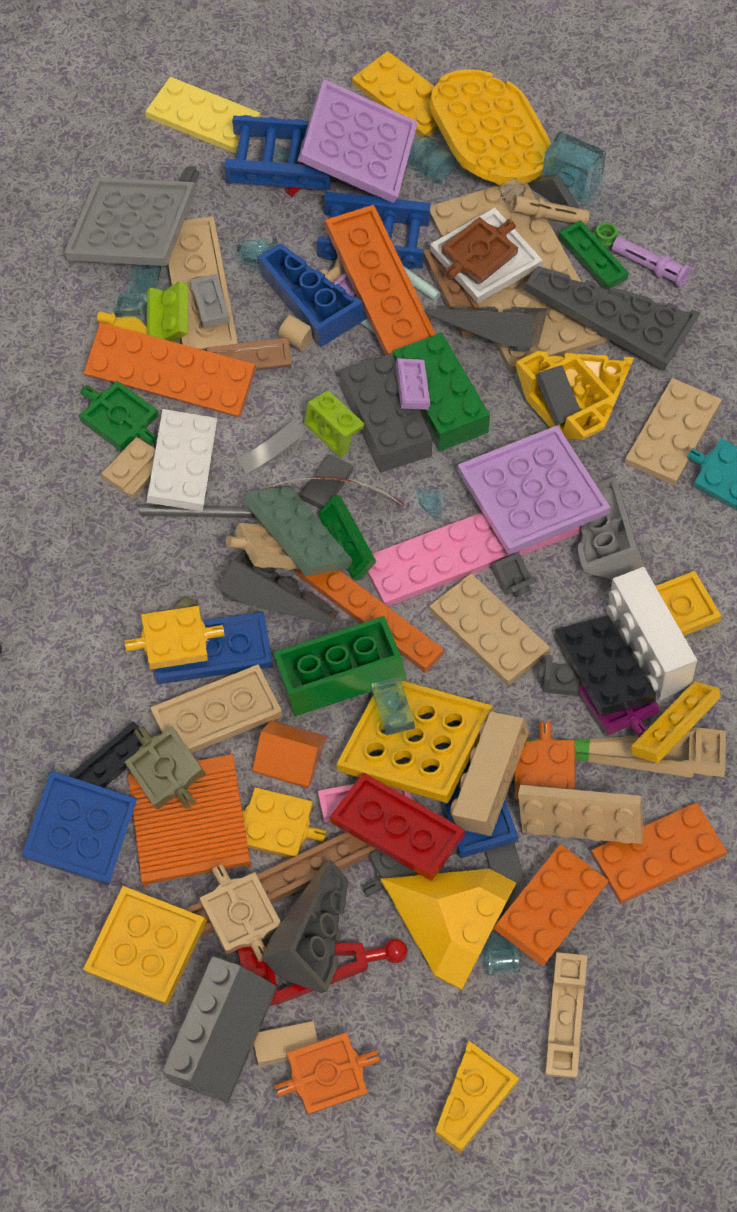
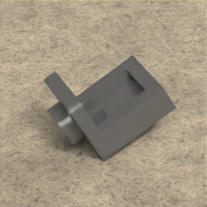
[491,552,537,597]

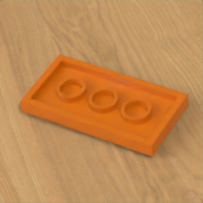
[591,802,727,904]
[493,844,609,967]

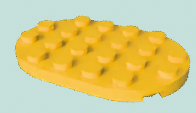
[429,69,552,186]

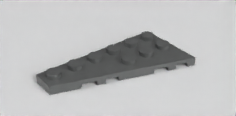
[523,266,701,370]

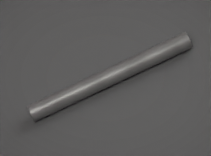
[140,504,253,518]

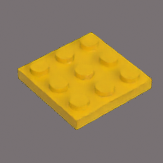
[83,886,207,1006]

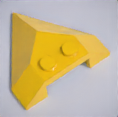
[515,351,634,440]
[380,869,516,990]

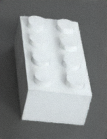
[606,567,697,700]

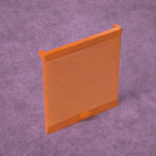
[128,754,252,888]

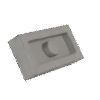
[190,274,230,328]

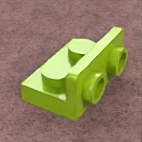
[147,281,188,342]
[303,391,364,458]

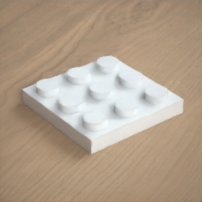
[430,208,543,304]

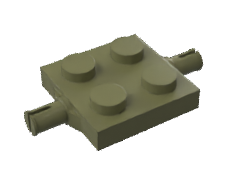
[124,726,206,810]

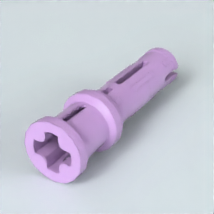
[612,236,691,288]

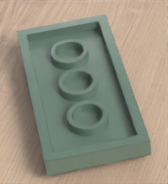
[243,485,353,576]

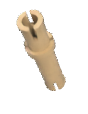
[510,194,589,225]

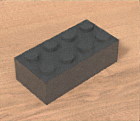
[340,353,433,473]

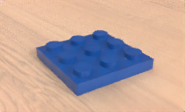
[21,771,137,886]

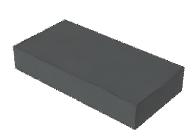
[535,365,580,426]
[300,454,353,509]

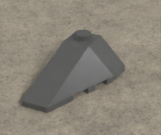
[427,306,547,352]
[262,859,348,993]

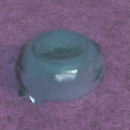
[237,238,279,268]

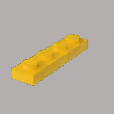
[631,681,721,764]

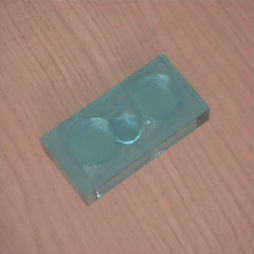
[371,677,415,736]

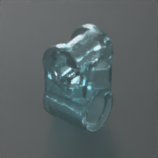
[485,913,520,976]

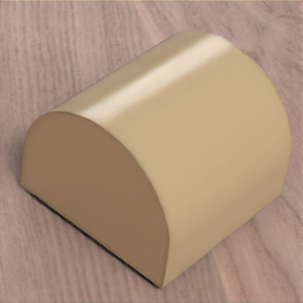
[278,315,313,351]

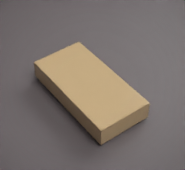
[253,1021,318,1067]

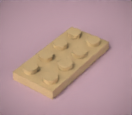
[625,378,722,486]
[429,573,551,686]
[150,664,282,753]
[518,785,644,844]

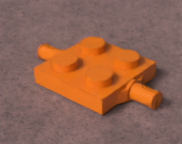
[515,721,576,803]
[274,1032,380,1115]

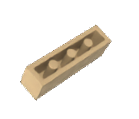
[450,711,529,836]

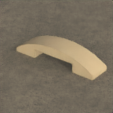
[545,952,587,1079]

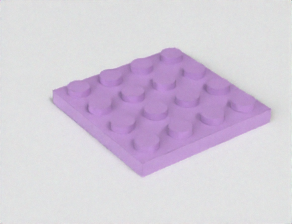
[297,79,418,203]
[457,425,611,555]

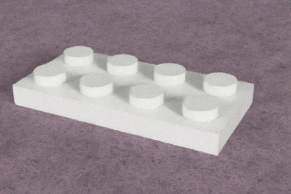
[147,409,217,512]

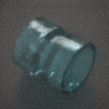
[407,135,457,184]

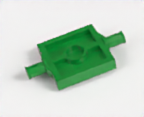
[79,381,158,451]

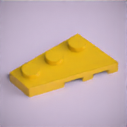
[435,1041,519,1154]

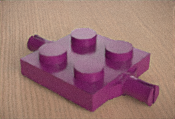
[579,686,659,738]

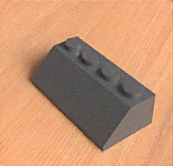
[162,956,278,1103]

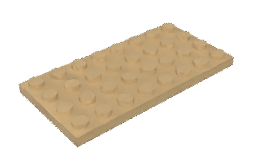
[430,183,610,373]

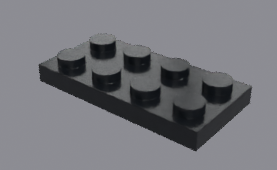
[555,615,656,716]

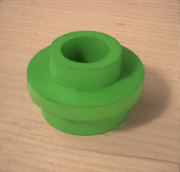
[593,222,619,248]

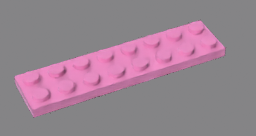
[367,512,582,606]

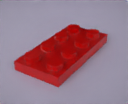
[330,773,465,881]

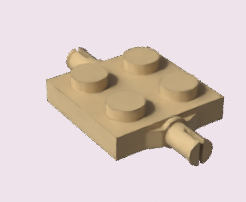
[226,523,299,570]
[199,864,281,962]

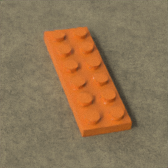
[324,205,436,355]
[84,322,256,418]

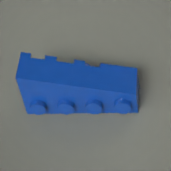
[258,243,366,347]

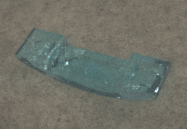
[114,264,161,317]

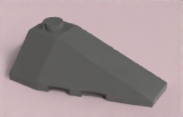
[218,550,338,624]

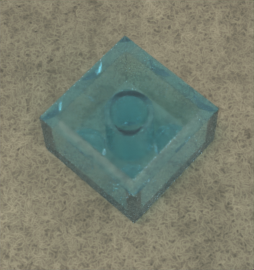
[543,131,607,205]

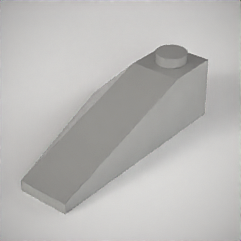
[578,476,645,580]

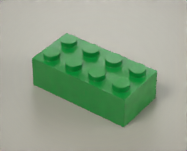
[392,332,490,451]
[273,616,407,716]

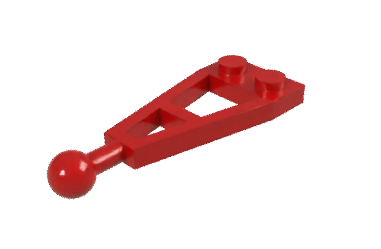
[237,939,408,1006]

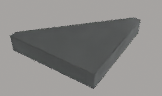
[528,174,580,209]

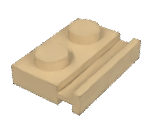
[101,437,156,500]

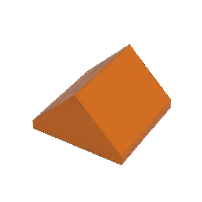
[252,721,327,788]

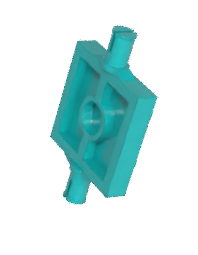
[687,438,737,510]

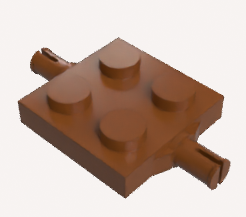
[441,217,518,284]

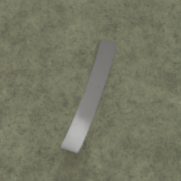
[206,418,305,491]

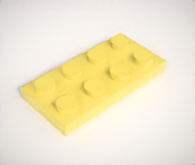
[145,77,261,154]

